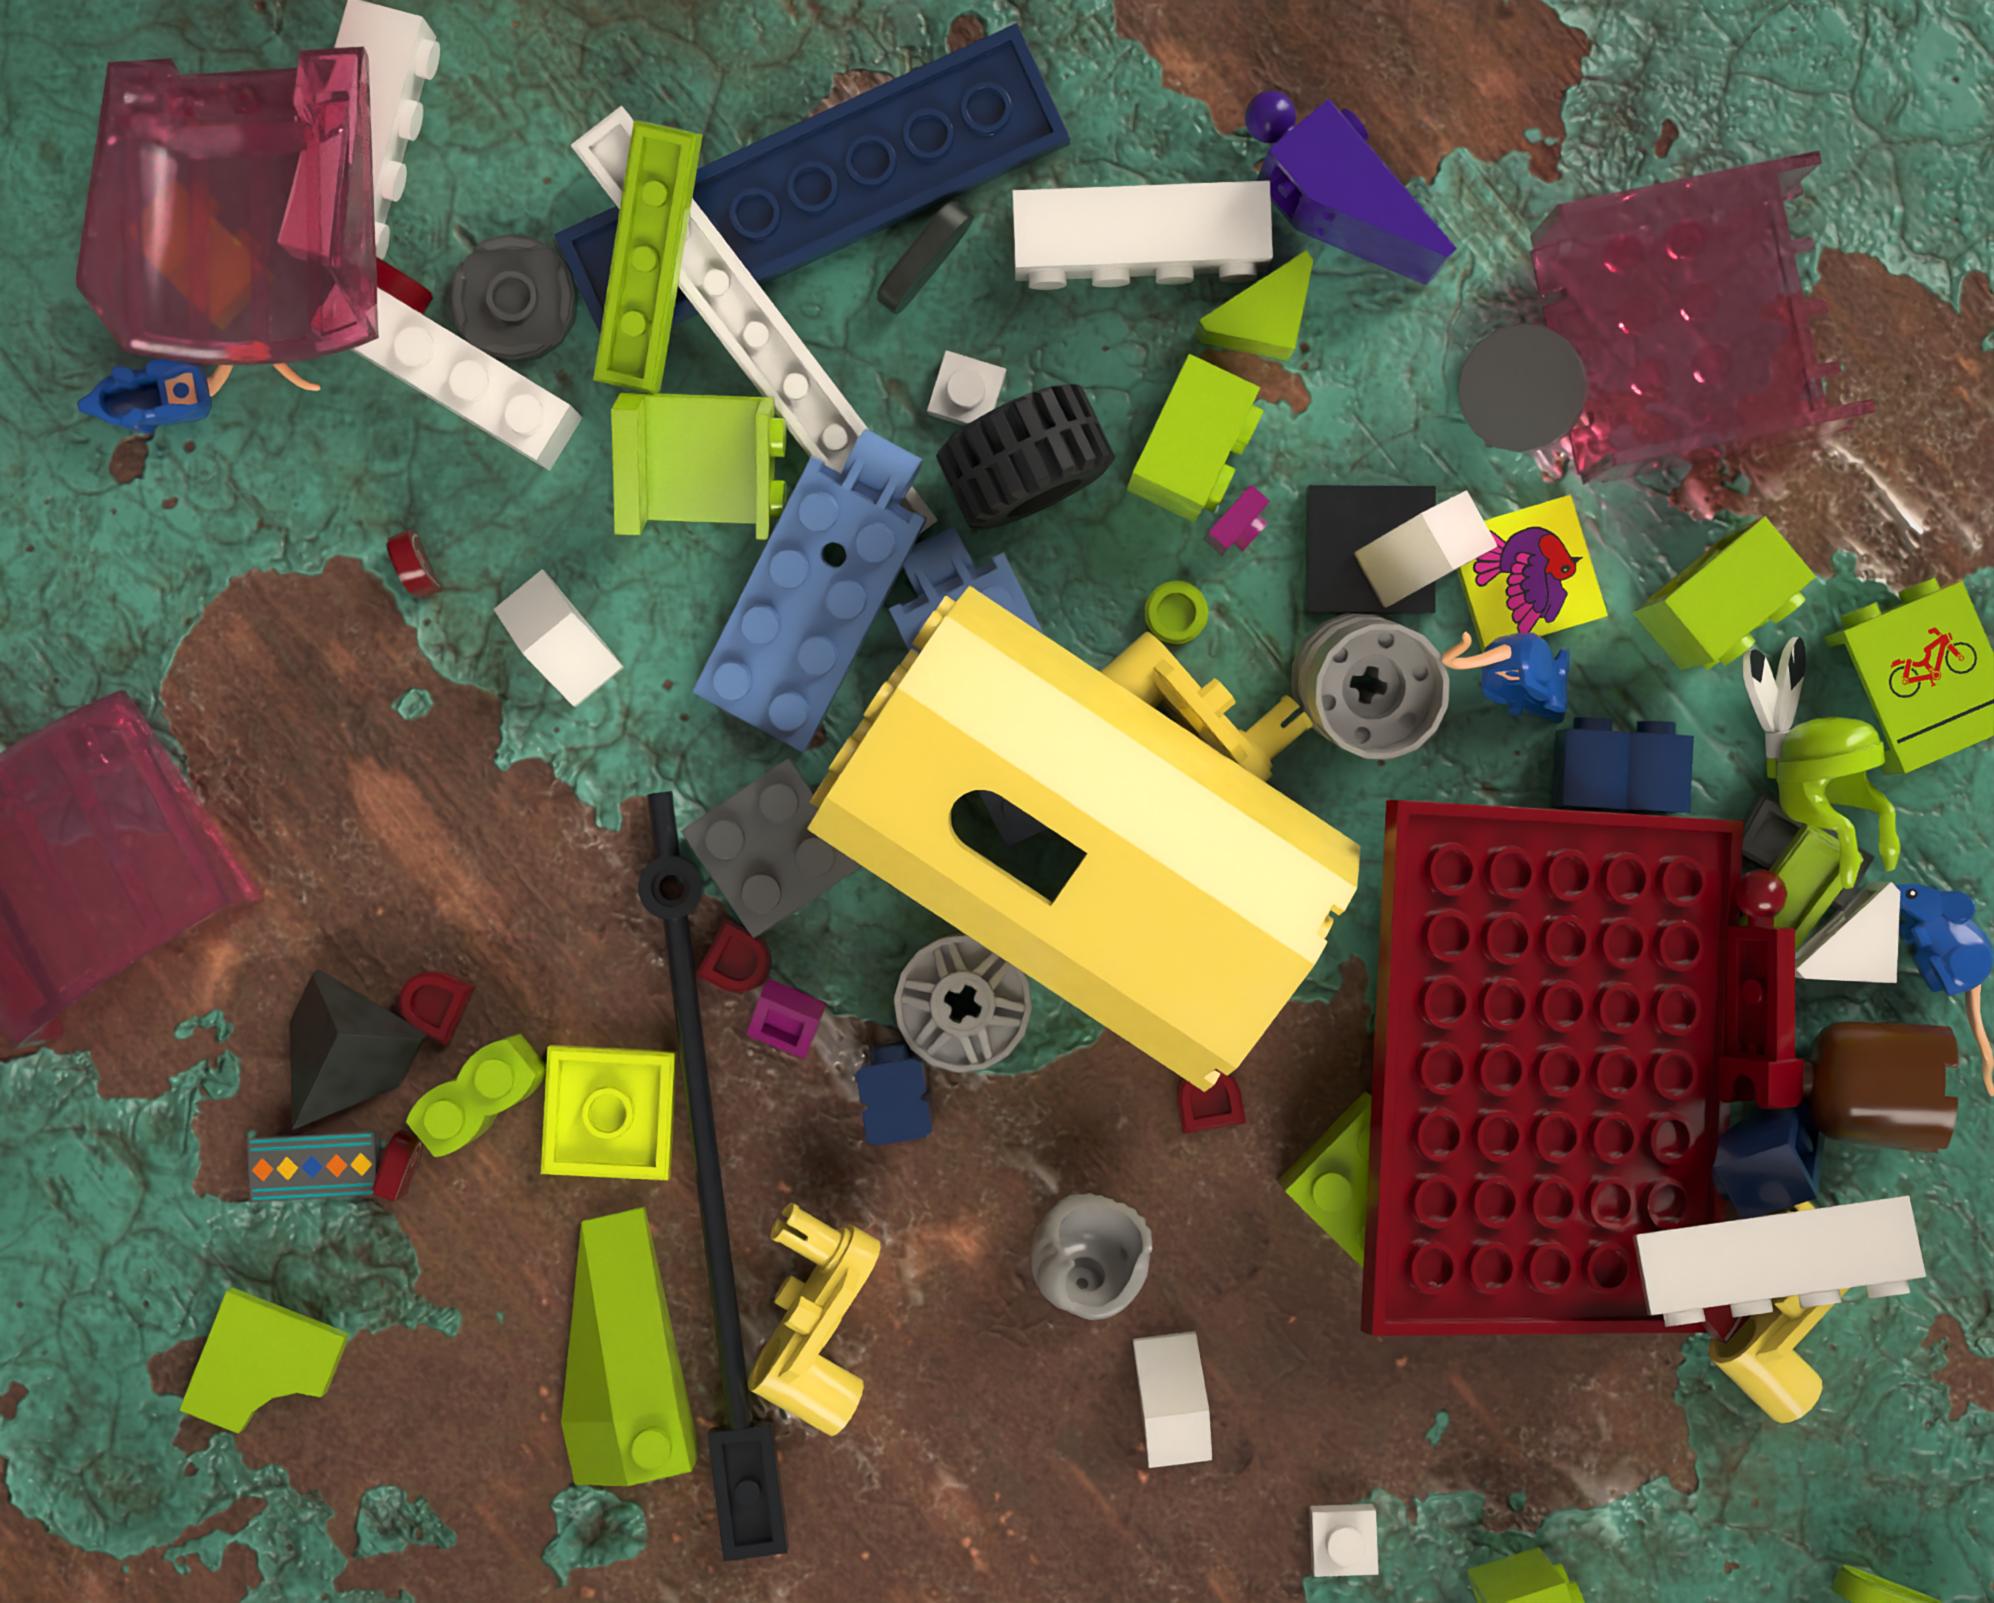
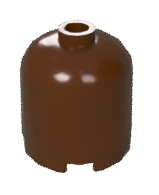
[1797,1021,1959,1153]

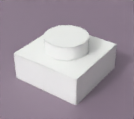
[927,350,1006,426]
[1309,1504,1378,1577]

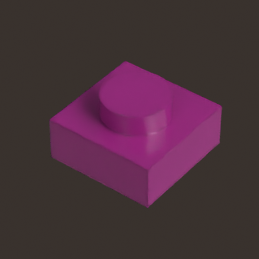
[1203,484,1270,556]
[746,978,827,1059]

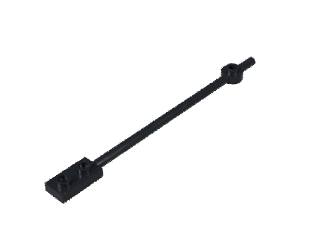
[638,791,789,1561]

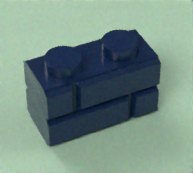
[856,1039,935,1146]

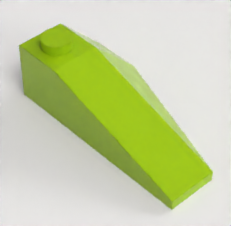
[561,1206,700,1486]

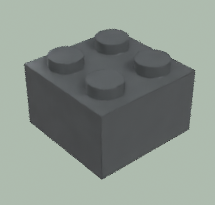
[681,758,863,938]

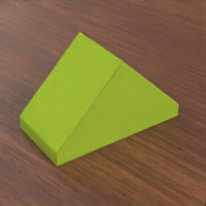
[1194,250,1314,361]

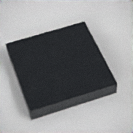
[1306,485,1436,615]

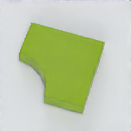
[179,1287,350,1434]

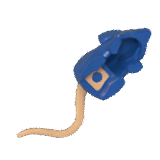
[77,343,321,435]
[1442,632,1570,723]
[1895,883,1994,1096]

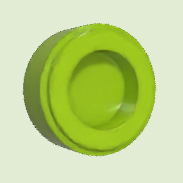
[1144,581,1208,646]

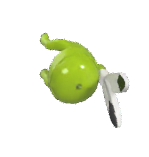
[1743,637,1900,889]

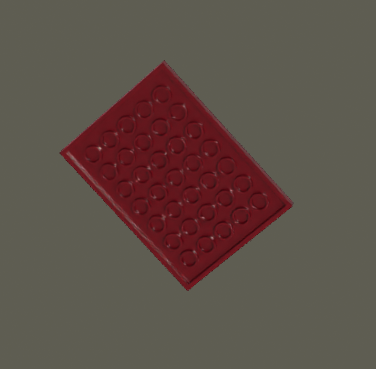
[1360,800,1744,1336]

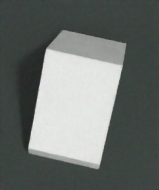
[1353,490,1497,609]
[494,569,624,707]
[1795,881,1900,983]
[1132,1331,1212,1468]

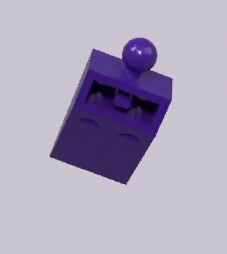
[1245,91,1457,285]

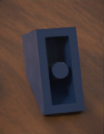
[1711,1097,1826,1219]

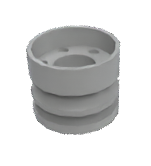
[1291,613,1450,759]
[894,932,1032,1073]

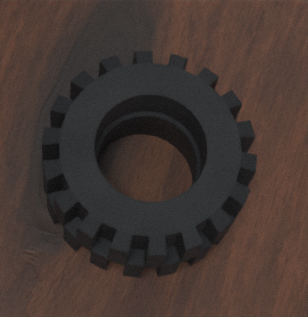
[936,384,1115,529]

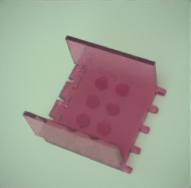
[1530,150,1875,485]

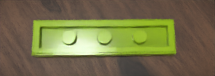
[593,121,703,394]

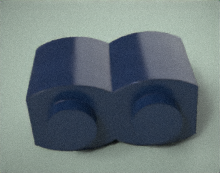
[1552,717,1694,813]

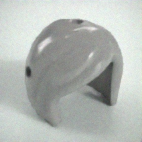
[1030,1193,1153,1320]

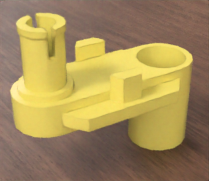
[1099,632,1313,783]
[1709,1201,1849,1423]
[748,1202,881,1437]

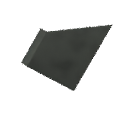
[290,969,427,1130]

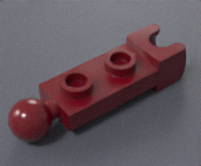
[1718,869,1803,1109]

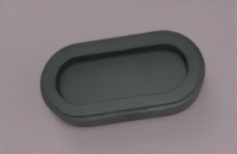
[877,201,974,315]

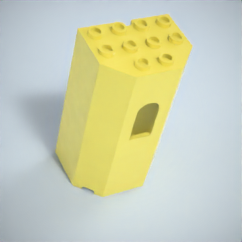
[807,585,1361,1092]

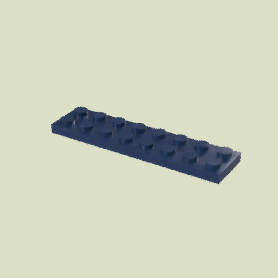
[554,23,1070,333]

